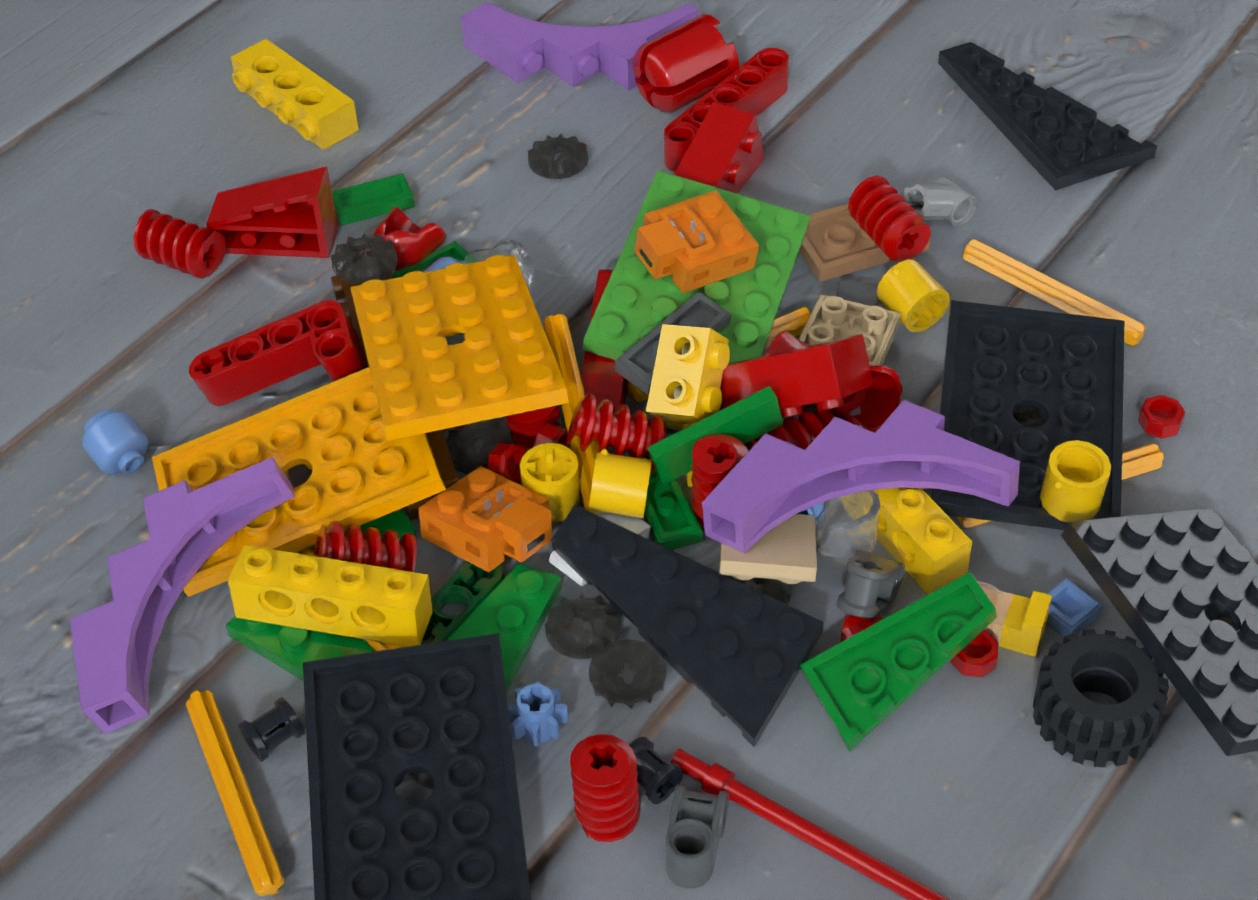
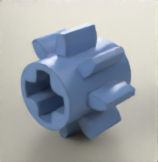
[508,681,568,746]

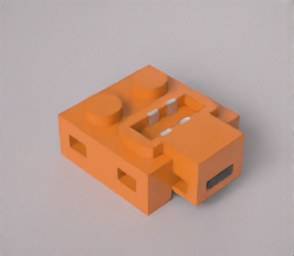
[634,190,759,294]
[419,466,552,572]

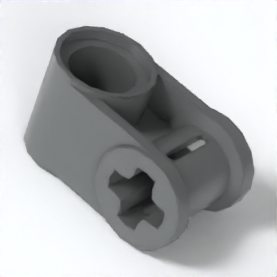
[836,549,905,618]
[666,783,729,888]

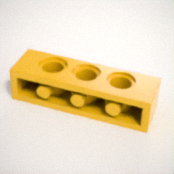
[231,38,359,150]
[839,425,972,595]
[228,545,432,647]

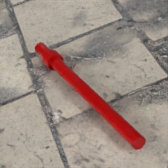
[670,748,950,900]

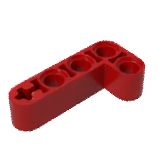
[189,300,366,406]

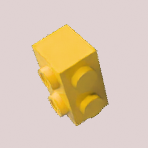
[646,324,730,424]

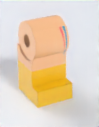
[977,581,1052,657]

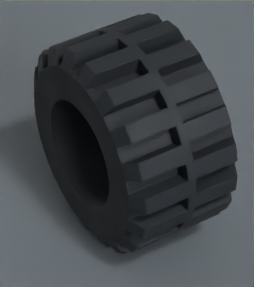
[1033,629,1169,768]

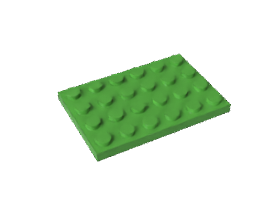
[582,170,811,364]

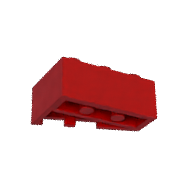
[674,102,765,194]
[206,166,338,258]
[719,334,874,418]

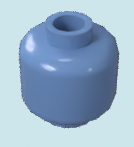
[82,410,149,475]

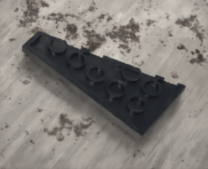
[938,42,1157,191]
[551,505,824,747]

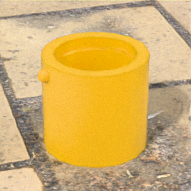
[877,259,950,332]
[1040,440,1111,522]
[520,443,581,522]
[588,449,651,518]

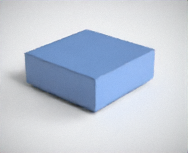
[1046,578,1103,637]

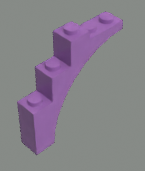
[460,2,699,90]
[702,400,1020,553]
[70,457,295,734]

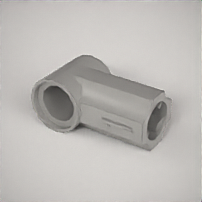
[902,177,977,227]

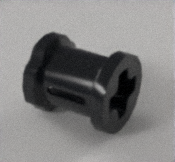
[238,697,305,762]
[629,737,684,804]

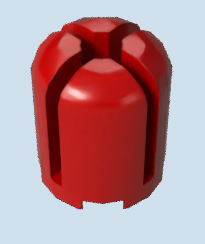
[632,14,739,113]

